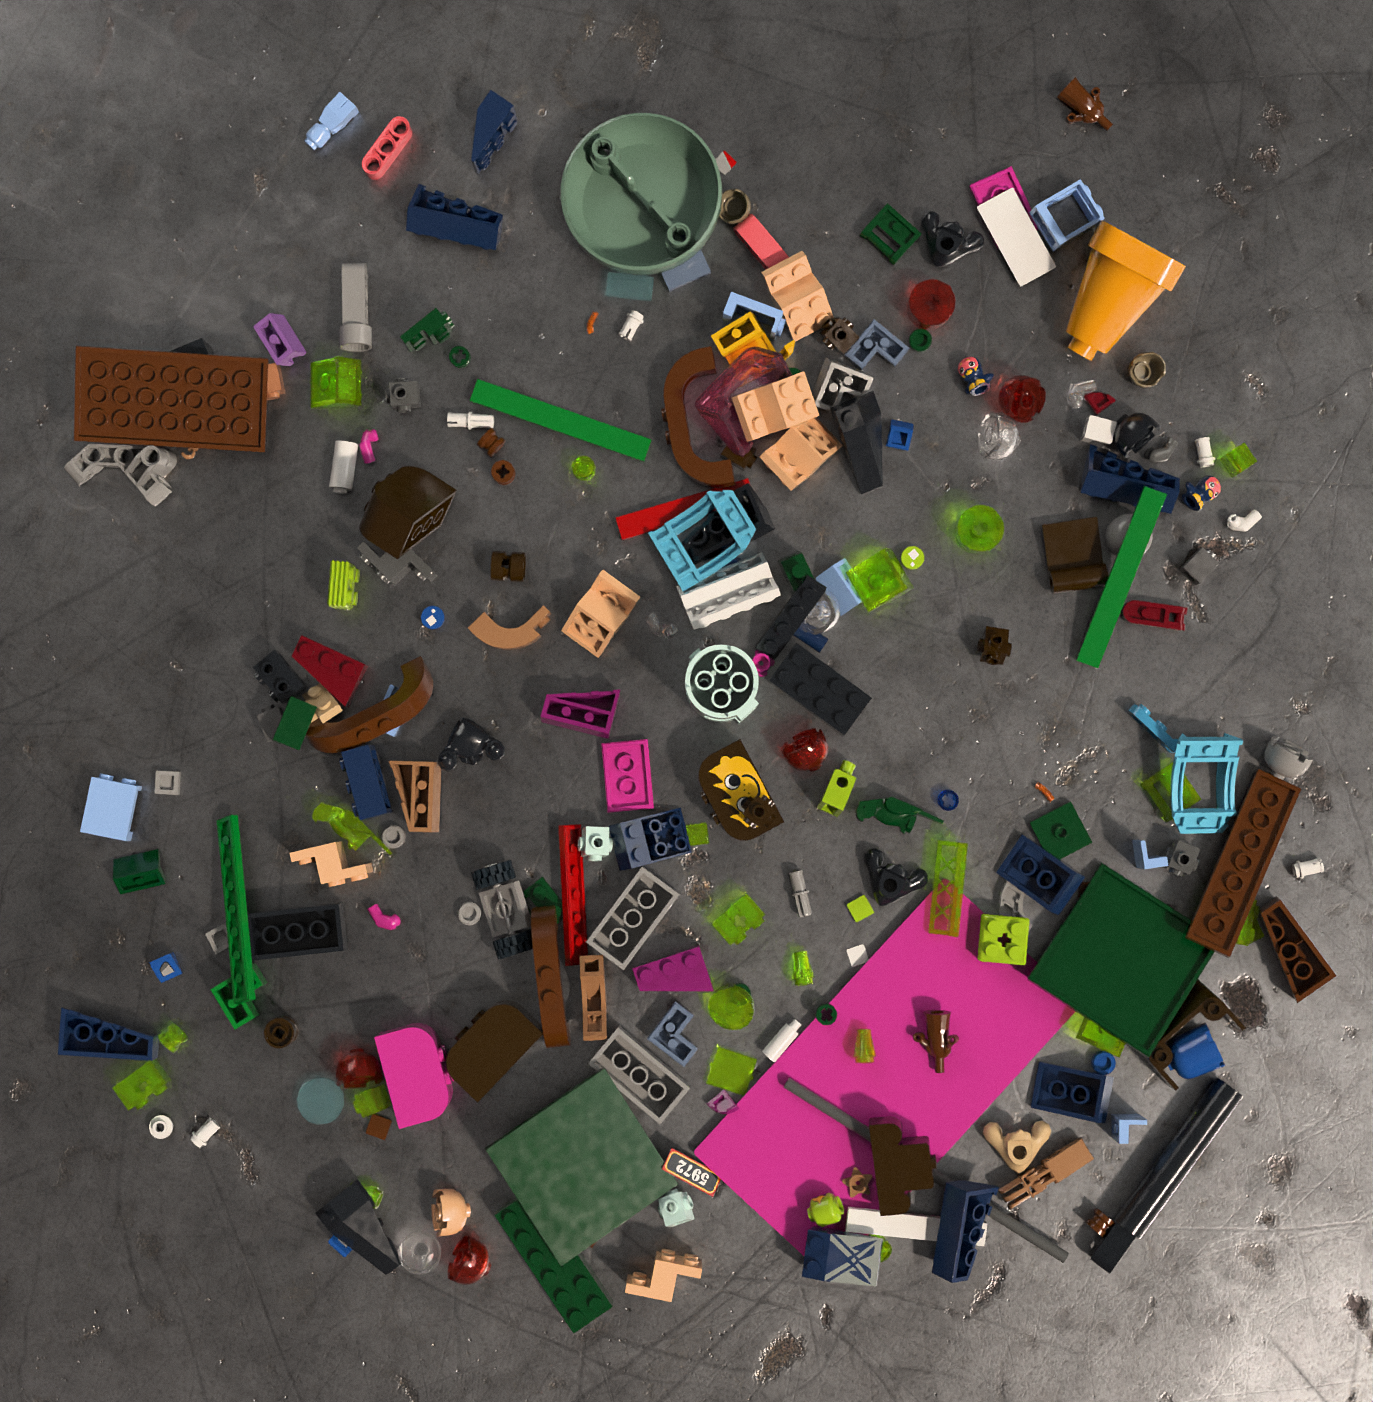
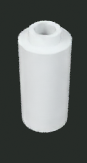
[329,441,358,494]

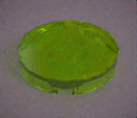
[708,985,755,1030]

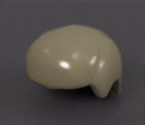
[719,189,751,224]
[1128,352,1166,388]

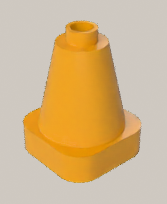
[1066,220,1186,361]

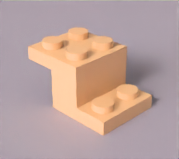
[761,251,834,342]
[732,371,819,442]
[760,417,843,491]
[561,570,640,658]
[290,841,373,887]
[625,1249,702,1302]

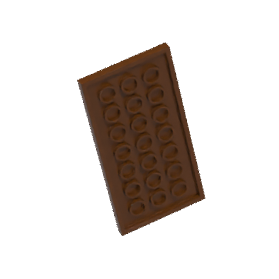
[74,345,269,452]

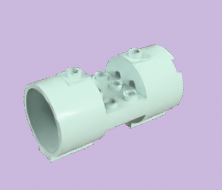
[685,645,759,724]

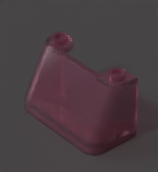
[694,347,792,457]

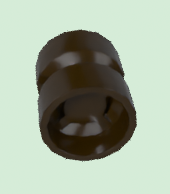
[491,551,526,582]
[264,1015,299,1048]

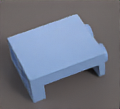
[722,292,786,341]
[80,773,142,841]

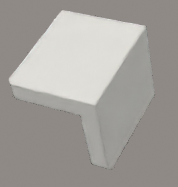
[1081,415,1117,444]

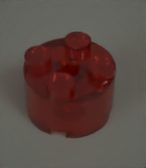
[907,279,955,331]

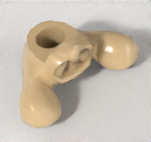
[983,1121,1051,1174]

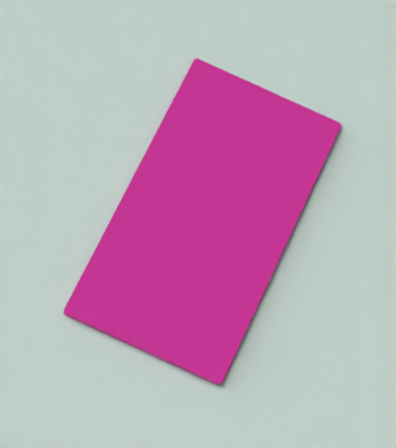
[694,879,1076,1256]

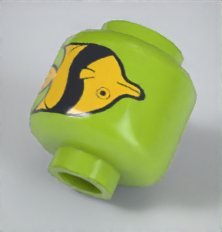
[807,1193,844,1227]

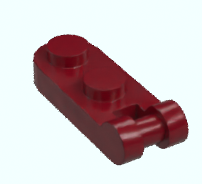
[1122,600,1188,631]

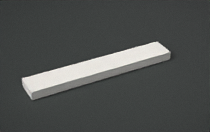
[845,1207,987,1246]

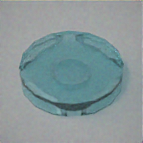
[297,1077,344,1125]

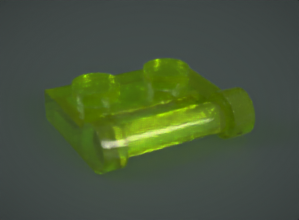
[1140,761,1202,823]

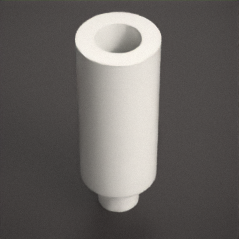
[762,1019,801,1062]

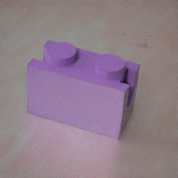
[253,313,307,366]

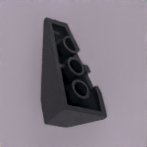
[830,391,883,494]
[681,483,775,565]
[315,1180,402,1275]

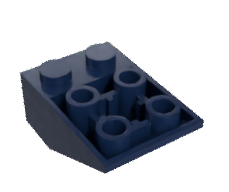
[471,90,518,174]
[608,808,692,871]

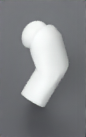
[1227,509,1262,532]

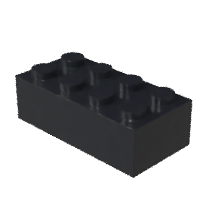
[768,643,872,736]
[247,903,348,961]

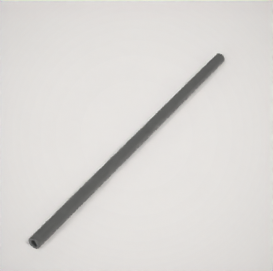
[783,1077,1069,1263]

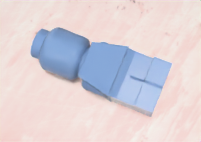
[304,92,359,150]

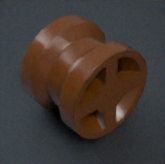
[477,428,506,457]
[491,460,516,485]
[1085,1208,1116,1238]

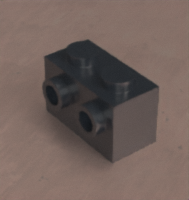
[253,650,307,704]

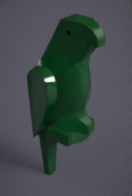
[855,797,944,834]

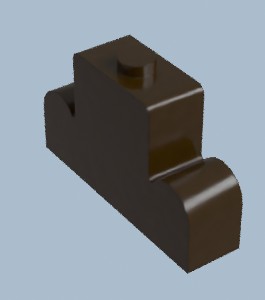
[869,1116,937,1216]

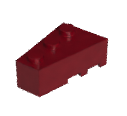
[292,635,368,708]

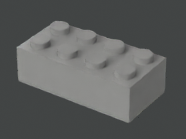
[586,866,680,970]
[588,1025,690,1124]

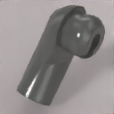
[1145,437,1178,463]

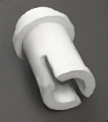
[618,310,644,341]
[1195,437,1215,468]
[1292,857,1324,879]
[190,1117,221,1148]

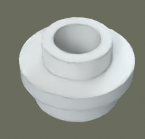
[149,1115,173,1139]

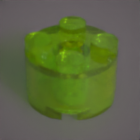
[954,505,1004,554]

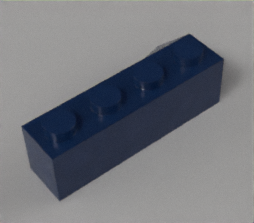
[406,184,503,250]
[1081,444,1180,514]
[58,1007,160,1061]
[932,1180,999,1283]

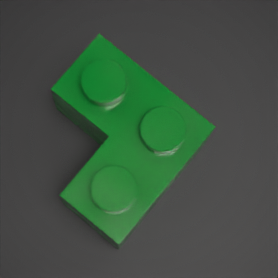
[210,963,268,1030]

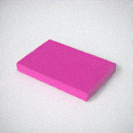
[969,166,1039,249]
[601,739,654,813]

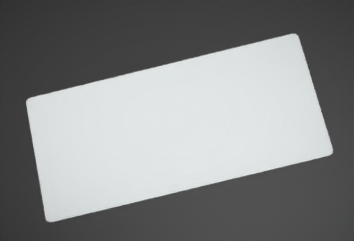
[977,188,1056,286]

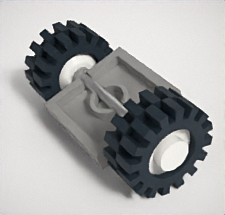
[471,860,533,960]

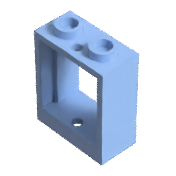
[1029,179,1105,252]

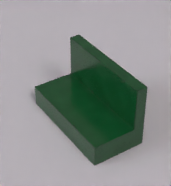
[272,696,317,750]
[113,849,166,895]

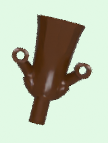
[1057,77,1113,131]
[913,1010,959,1073]

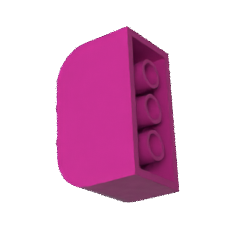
[374,1023,454,1129]

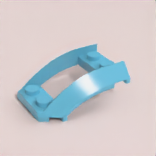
[648,490,756,591]
[1171,733,1243,834]

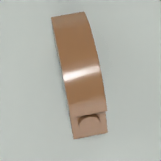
[468,605,551,650]
[580,955,607,1041]

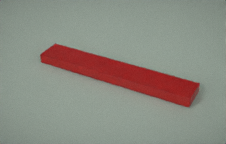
[616,478,750,540]
[558,824,588,966]

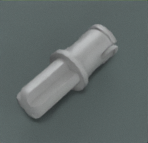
[788,870,812,917]

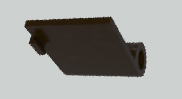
[1042,516,1108,594]

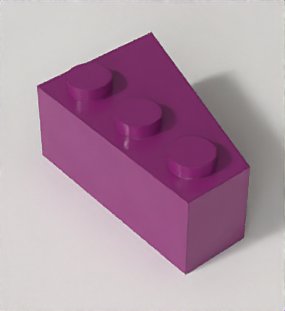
[541,689,620,739]
[632,945,714,991]

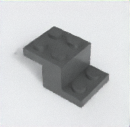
[357,541,438,585]

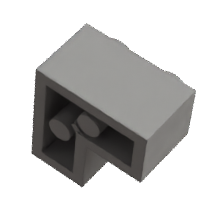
[812,357,874,411]

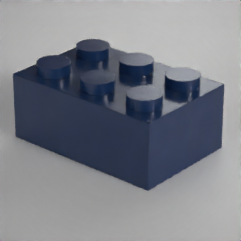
[339,745,393,820]

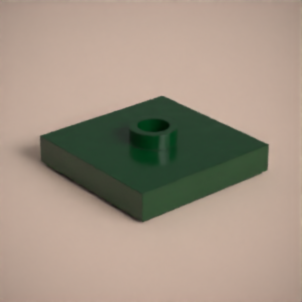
[1029,801,1093,859]

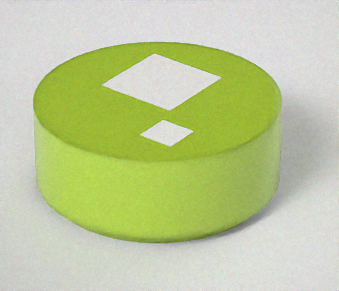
[901,546,924,570]

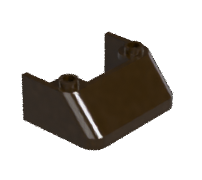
[1138,979,1246,1091]

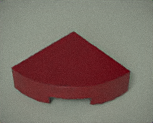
[1083,392,1116,416]

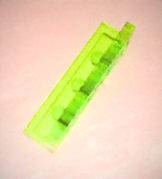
[928,840,968,937]

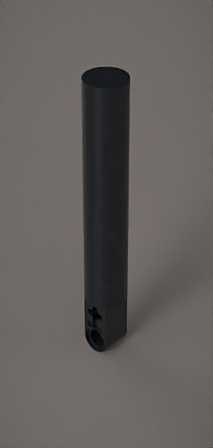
[1091,1078,1244,1274]

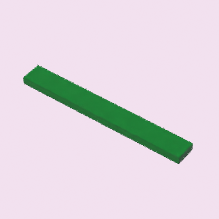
[470,379,652,462]
[1076,486,1167,668]
[217,815,256,1004]

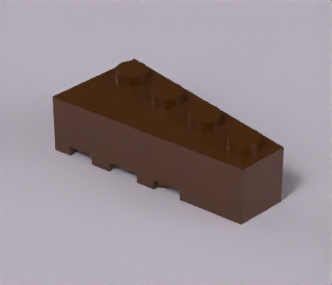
[1257,896,1336,1003]

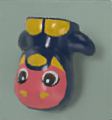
[958,357,994,396]
[1182,475,1221,511]

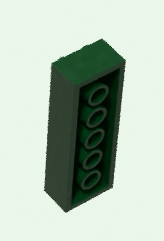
[494,1198,614,1334]

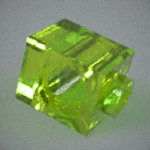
[1219,442,1257,478]
[353,1083,392,1118]

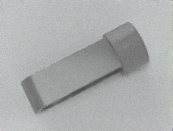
[339,263,372,352]

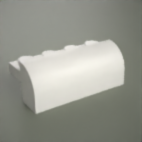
[676,552,781,630]

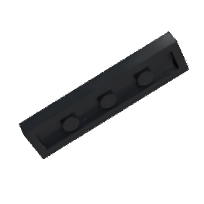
[755,575,827,660]

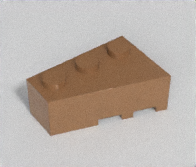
[389,761,441,832]

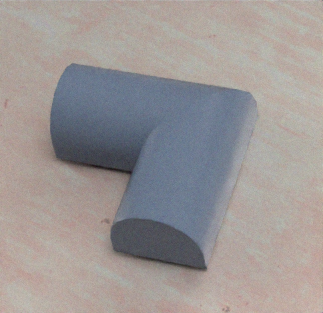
[844,319,910,370]
[647,1001,698,1067]

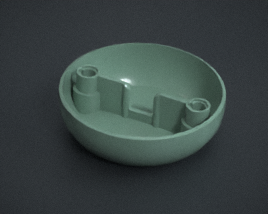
[561,113,722,275]

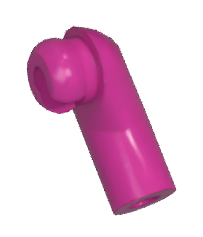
[359,429,378,464]
[367,904,401,930]

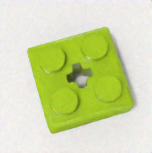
[327,560,360,610]
[977,914,1030,965]

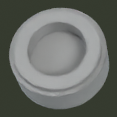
[382,825,406,848]
[458,902,482,925]

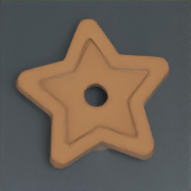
[842,1167,872,1198]

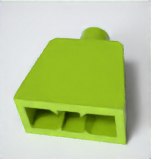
[816,760,856,817]

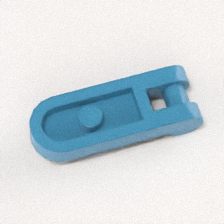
[1127,704,1178,753]

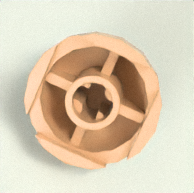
[431,1188,471,1237]

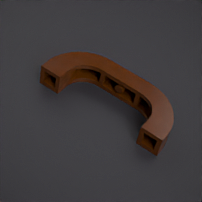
[661,346,736,488]
[305,656,433,753]
[531,905,571,1048]

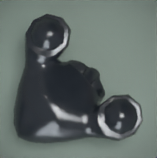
[921,211,984,267]
[438,718,505,772]
[864,848,928,906]

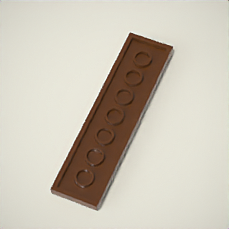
[1185,769,1301,958]

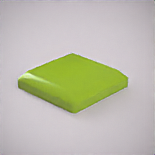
[847,895,874,922]

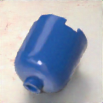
[1167,1022,1225,1079]

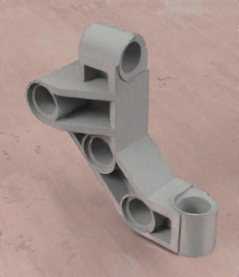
[64,444,177,507]

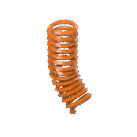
[587,312,599,334]
[1035,783,1055,802]

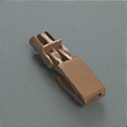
[998,1137,1094,1210]

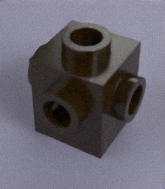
[819,317,860,354]
[977,626,1012,665]
[742,795,776,829]

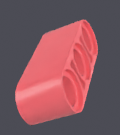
[362,116,412,180]
[733,214,789,270]

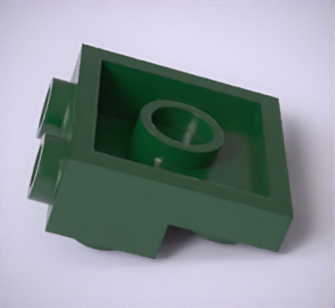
[400,308,455,352]

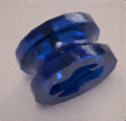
[937,789,959,811]

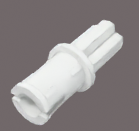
[447,411,494,430]

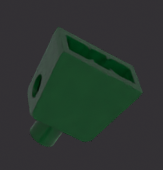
[777,551,814,594]

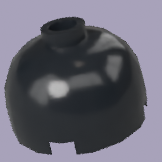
[1113,413,1160,458]

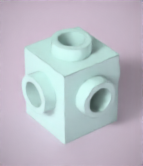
[578,826,613,861]
[658,1189,695,1227]

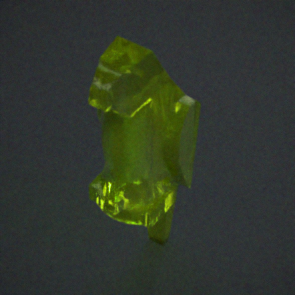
[312,803,392,855]

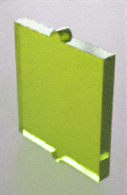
[706,1046,757,1096]

